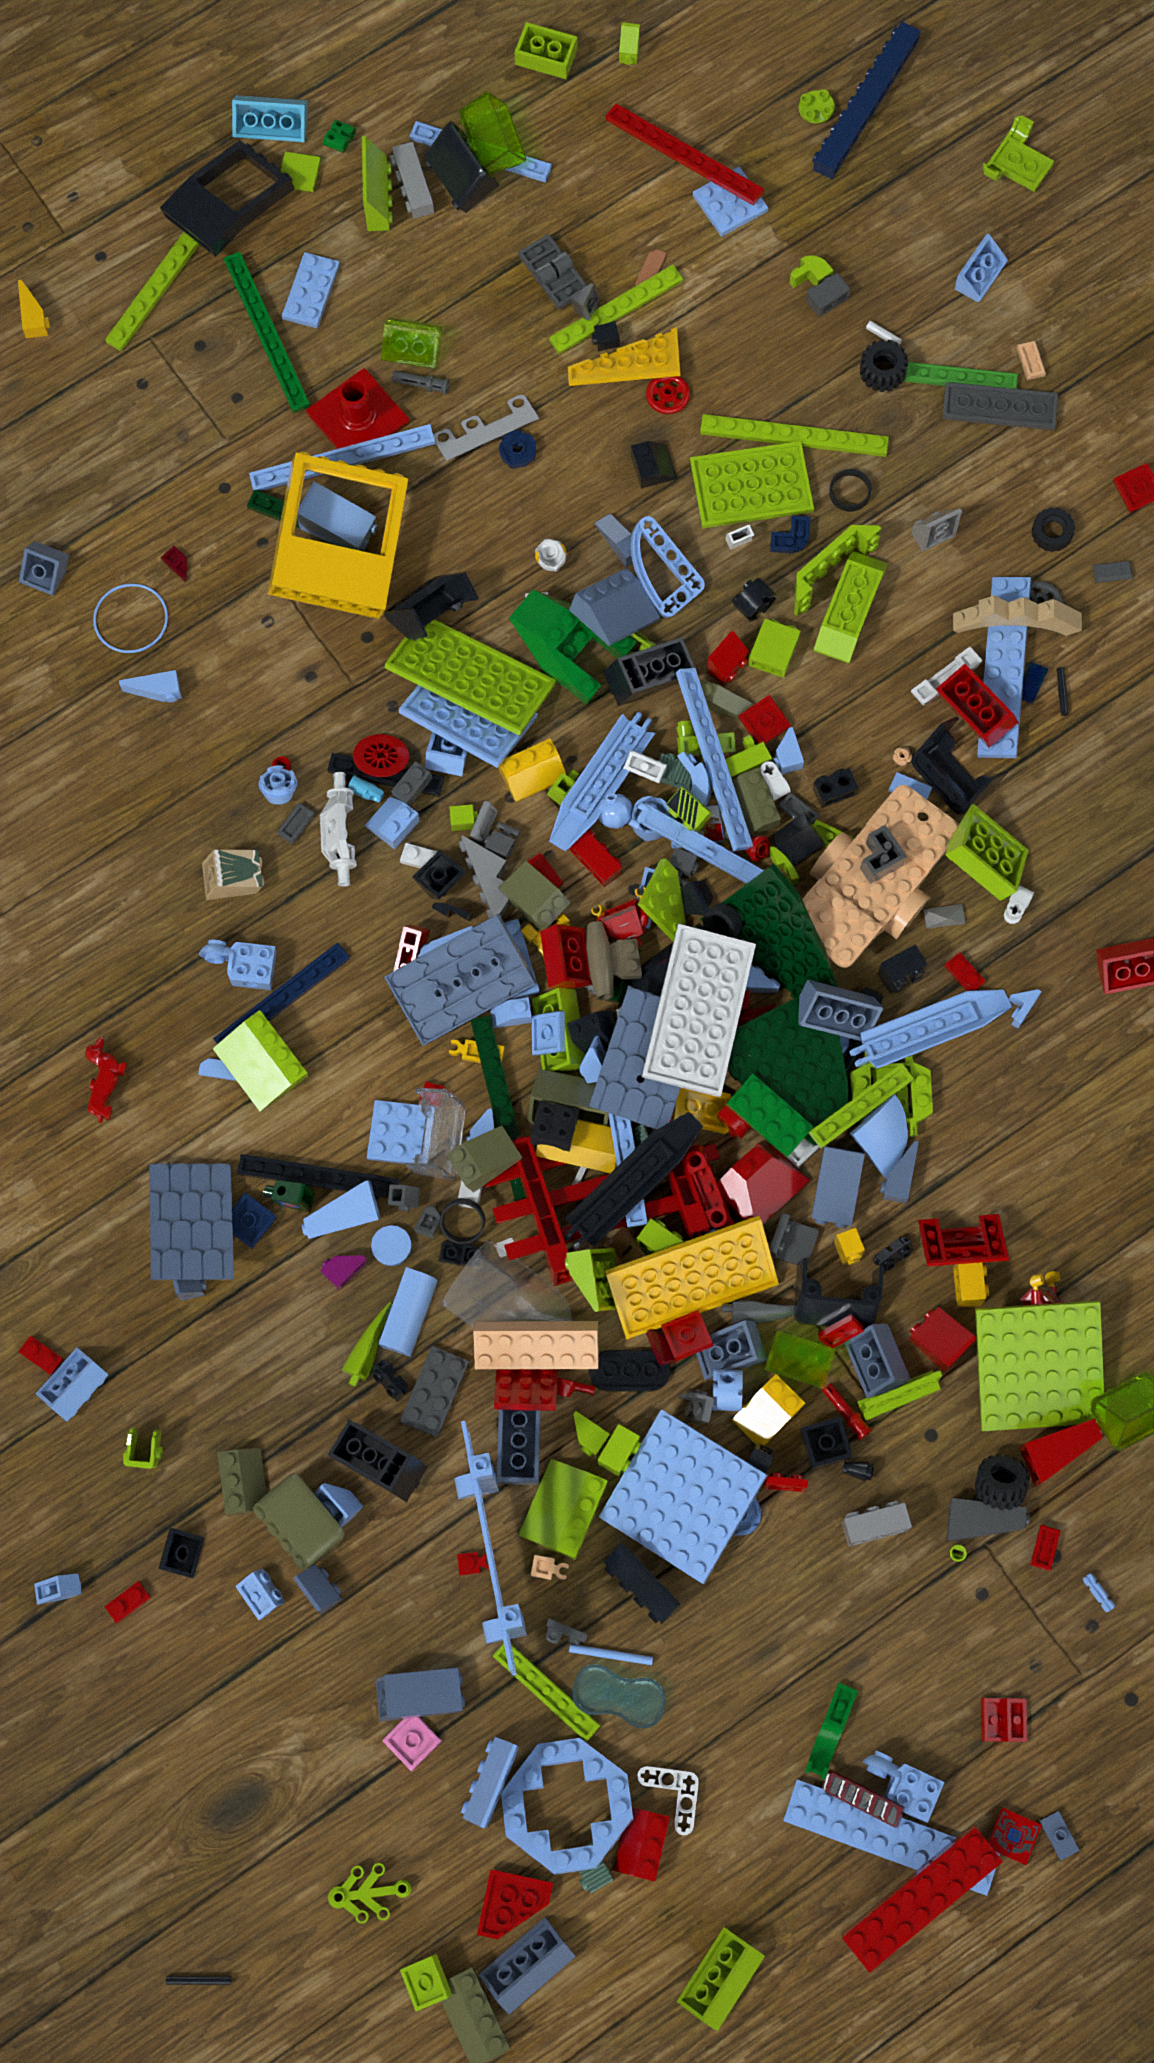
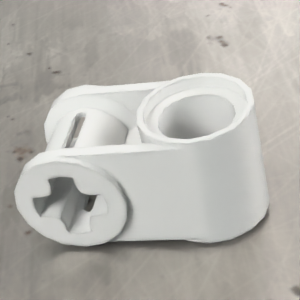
[760,761,791,801]
[1004,885,1034,924]

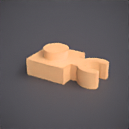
[531,1555,569,1580]

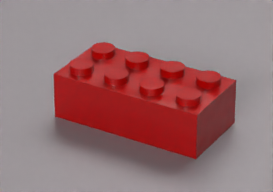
[936,664,1019,748]

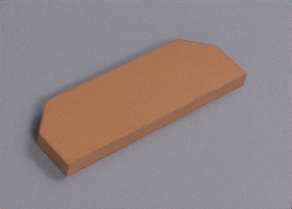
[635,250,667,286]

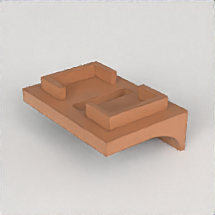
[603,1227,647,1266]

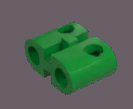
[323,120,356,153]

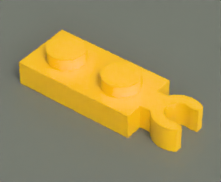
[449,1039,505,1063]

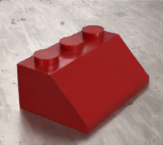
[540,924,593,989]
[1096,938,1154,995]
[613,1807,670,1882]

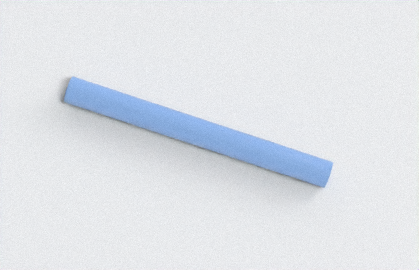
[569,1644,653,1665]

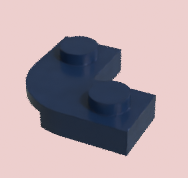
[770,516,811,553]

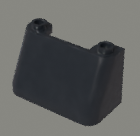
[424,121,499,213]

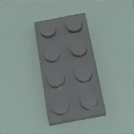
[400,1346,470,1438]

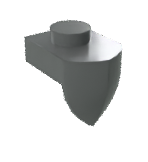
[414,1205,441,1239]

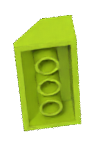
[532,988,585,1073]
[676,1927,765,2031]

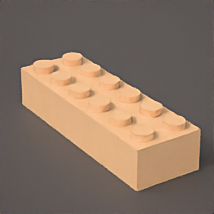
[473,1321,599,1369]

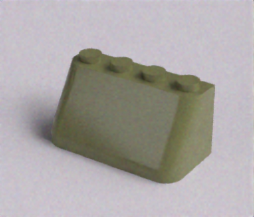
[528,1069,609,1126]
[253,1473,344,1571]

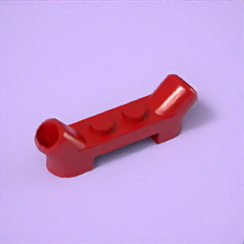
[685,1145,735,1230]

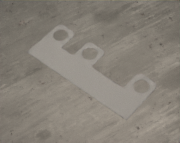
[433,395,539,461]

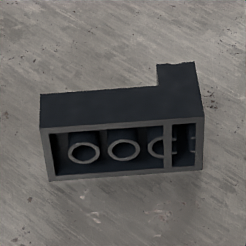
[603,637,697,707]
[328,1419,428,1503]

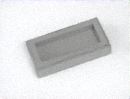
[470,801,498,845]

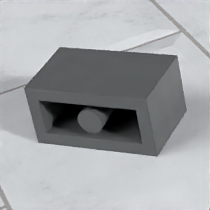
[806,273,850,318]
[391,761,432,807]

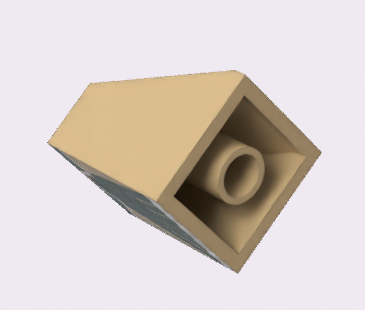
[202,850,264,900]

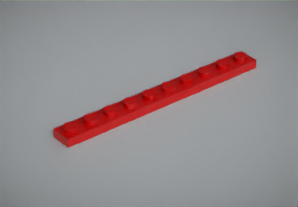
[605,104,764,206]

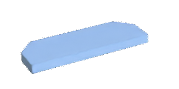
[198,1058,236,1081]

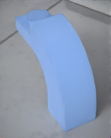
[677,751,712,807]

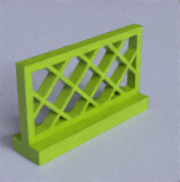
[857,1370,942,1421]

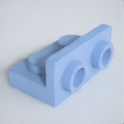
[236,1568,285,1620]

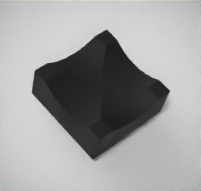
[530,1101,579,1152]

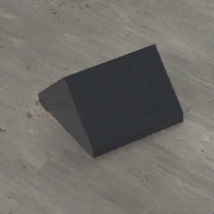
[773,812,825,867]
[412,850,467,900]
[158,1528,204,1578]

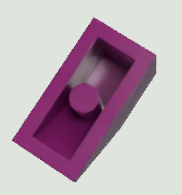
[320,1255,367,1290]

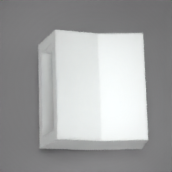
[726,524,754,550]

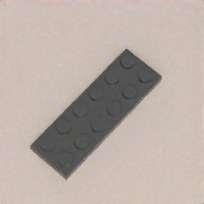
[942,382,1058,430]

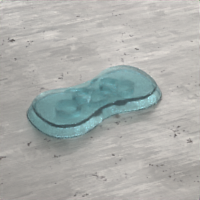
[573,1664,666,1728]

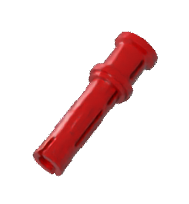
[822,1383,873,1441]

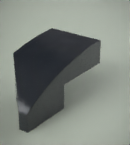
[432,902,473,921]

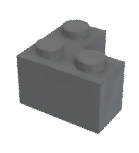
[860,825,907,884]

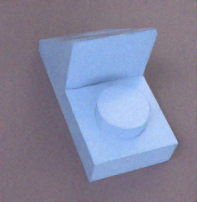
[1009,989,1041,1028]

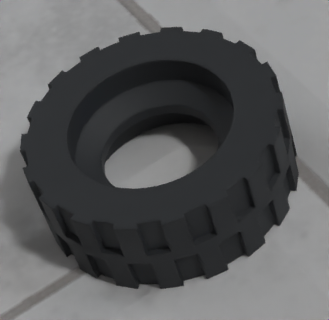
[1031,507,1075,552]

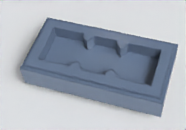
[1039,1811,1080,1861]

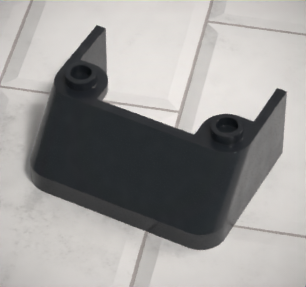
[383,572,479,641]
[912,716,1008,814]
[794,1258,884,1329]

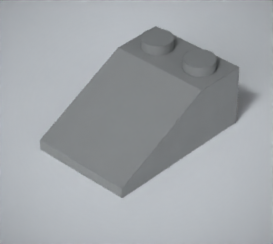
[912,508,962,552]

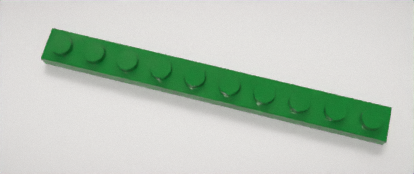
[223,251,310,414]

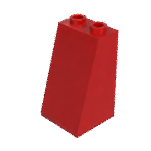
[1020,1418,1104,1487]

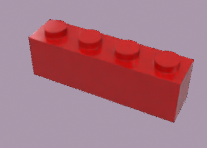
[552,824,622,888]

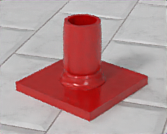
[305,368,410,449]

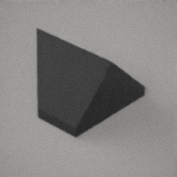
[680,880,714,916]

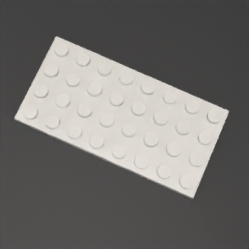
[642,924,756,1097]

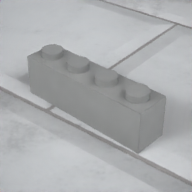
[390,142,434,219]

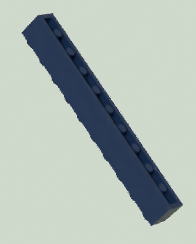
[812,22,921,180]

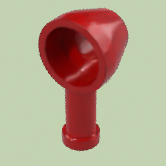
[557,1377,595,1398]

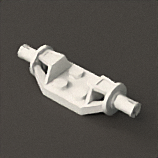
[320,772,357,886]

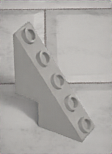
[458,835,511,918]

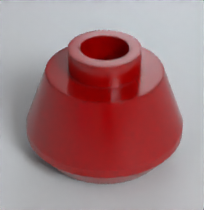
[745,836,770,862]

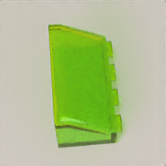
[459,91,527,174]
[1090,1372,1154,1451]

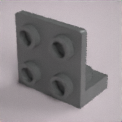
[769,1213,819,1265]

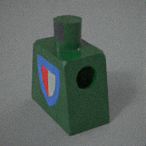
[264,1180,315,1213]

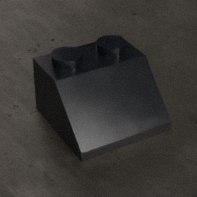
[631,441,677,489]
[567,1010,615,1055]

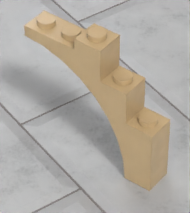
[953,595,1082,636]

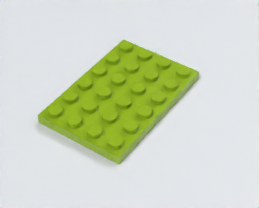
[690,441,814,529]

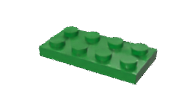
[726,1073,814,1158]

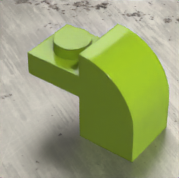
[789,256,833,288]

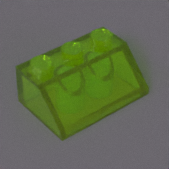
[381,318,443,369]
[765,1331,836,1389]

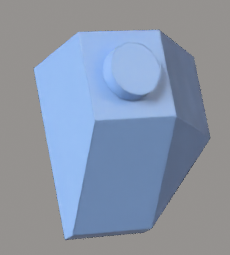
[314,1483,363,1528]

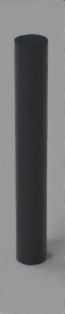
[166,1976,232,1985]

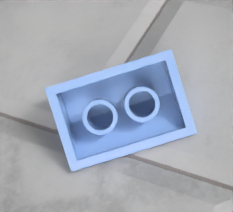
[36,1347,108,1421]

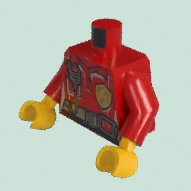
[1020,1271,1063,1305]

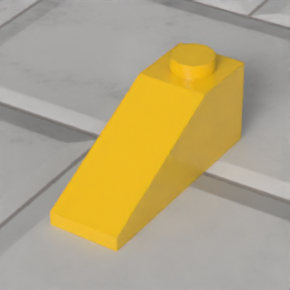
[18,280,50,338]

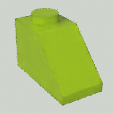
[619,23,640,65]
[573,1411,610,1457]

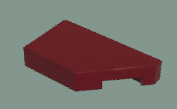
[160,546,188,583]
[646,1329,678,1365]

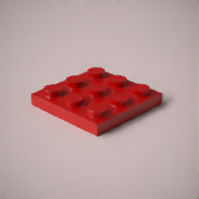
[494,1369,558,1411]

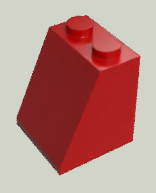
[909,1307,977,1373]

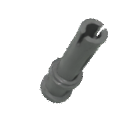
[392,370,450,395]

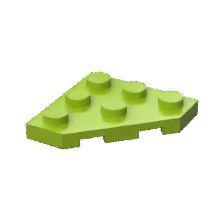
[638,858,686,942]

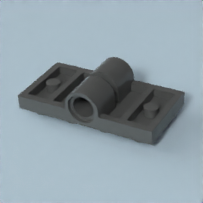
[518,234,587,310]

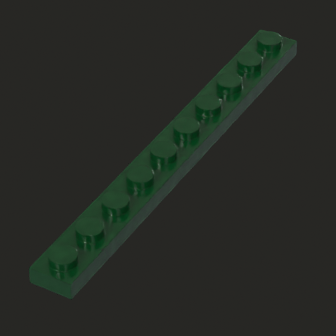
[470,1015,526,1201]

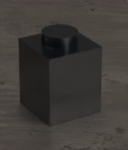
[591,322,620,351]

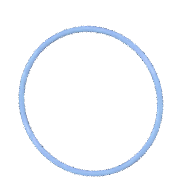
[93,584,168,653]

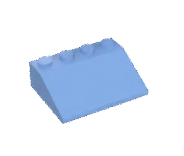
[461,1737,519,1828]

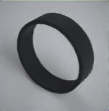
[829,469,872,512]
[440,1198,486,1244]

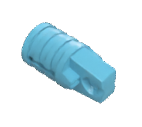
[348,775,384,803]

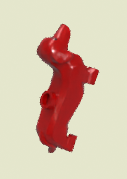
[85,1037,127,1123]

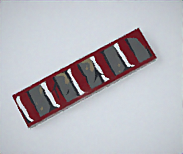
[822,1769,905,1828]

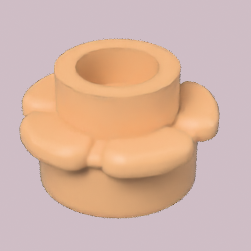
[893,748,912,766]

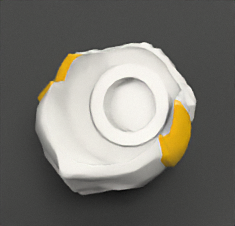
[535,539,567,572]

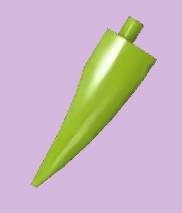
[342,1302,393,1387]

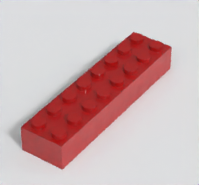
[841,1824,1003,1973]

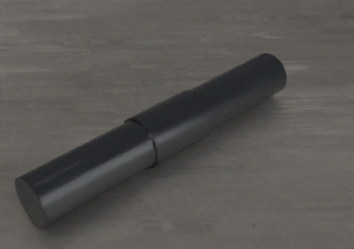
[1056,667,1069,716]

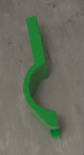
[805,1682,858,1780]

